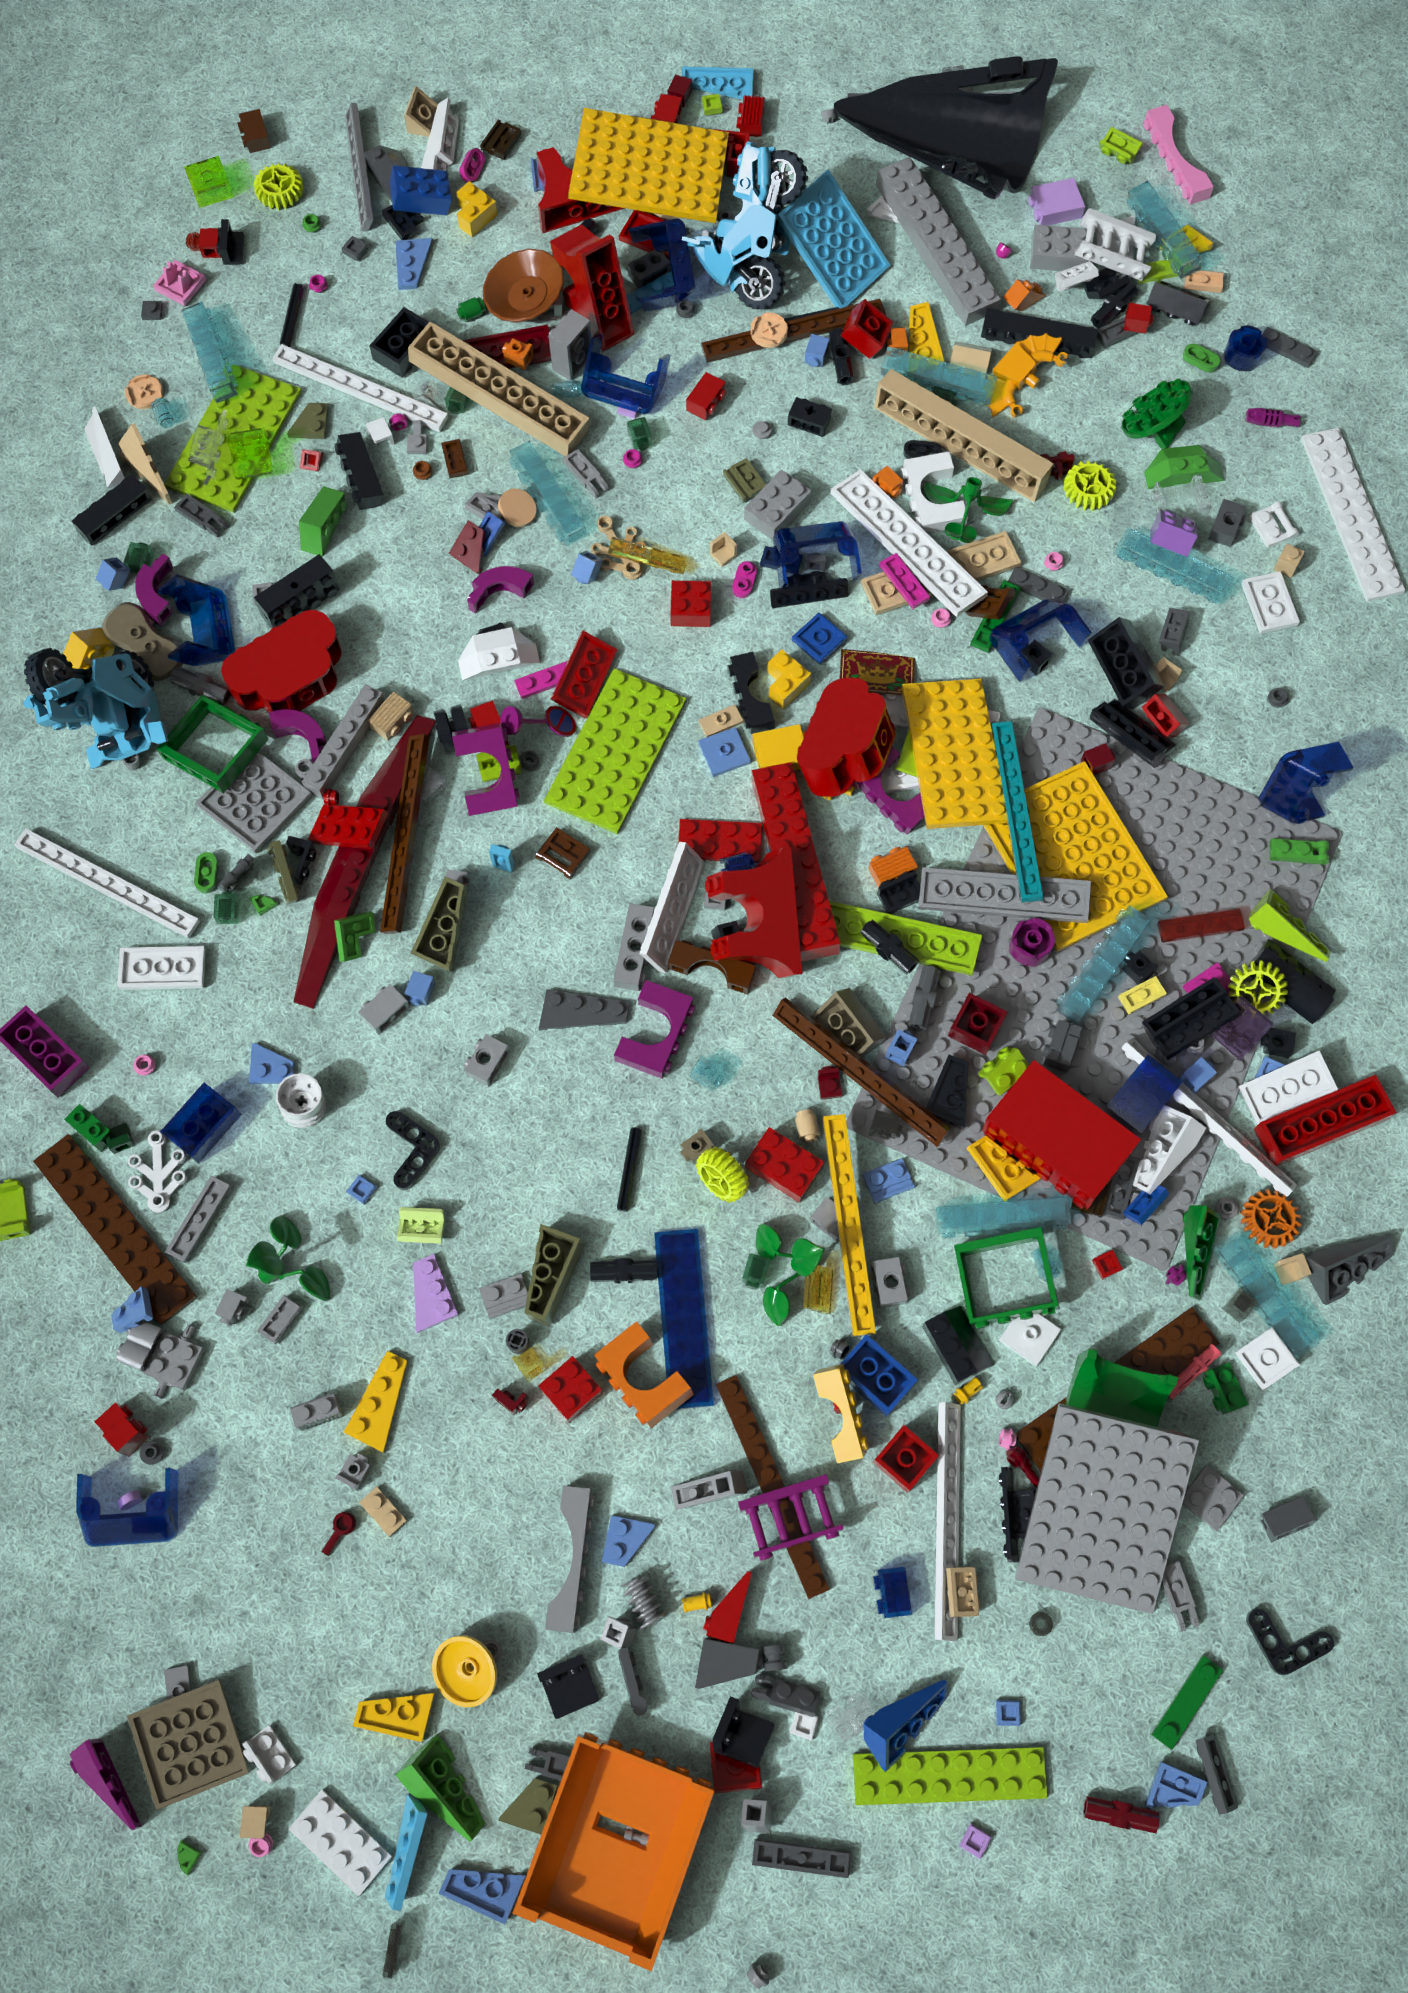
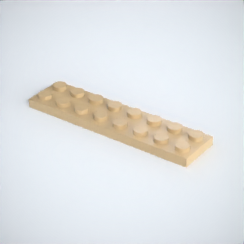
[861,531,1021,615]

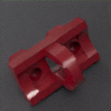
[1040,451,1075,480]

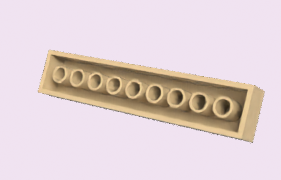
[408,322,590,456]
[874,369,1053,502]

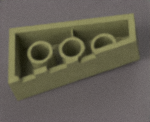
[410,876,468,971]
[524,1224,585,1327]

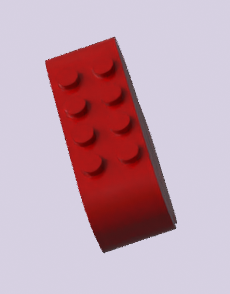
[221,610,342,713]
[797,678,896,797]

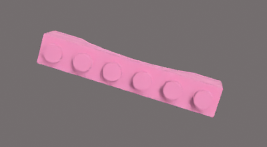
[1144,105,1214,205]

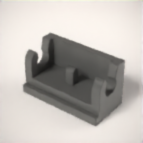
[1159,608,1189,656]
[1261,1496,1316,1543]

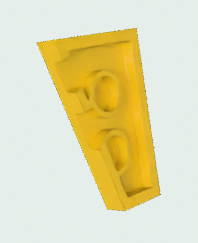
[967,1136,1041,1202]
[353,1693,435,1742]

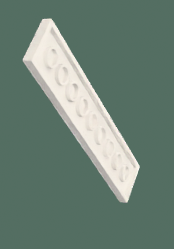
[1301,428,1405,602]
[831,469,988,617]

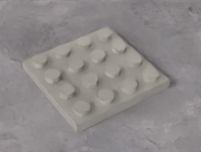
[195,752,312,854]

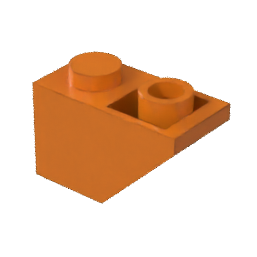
[1003,279,1046,311]

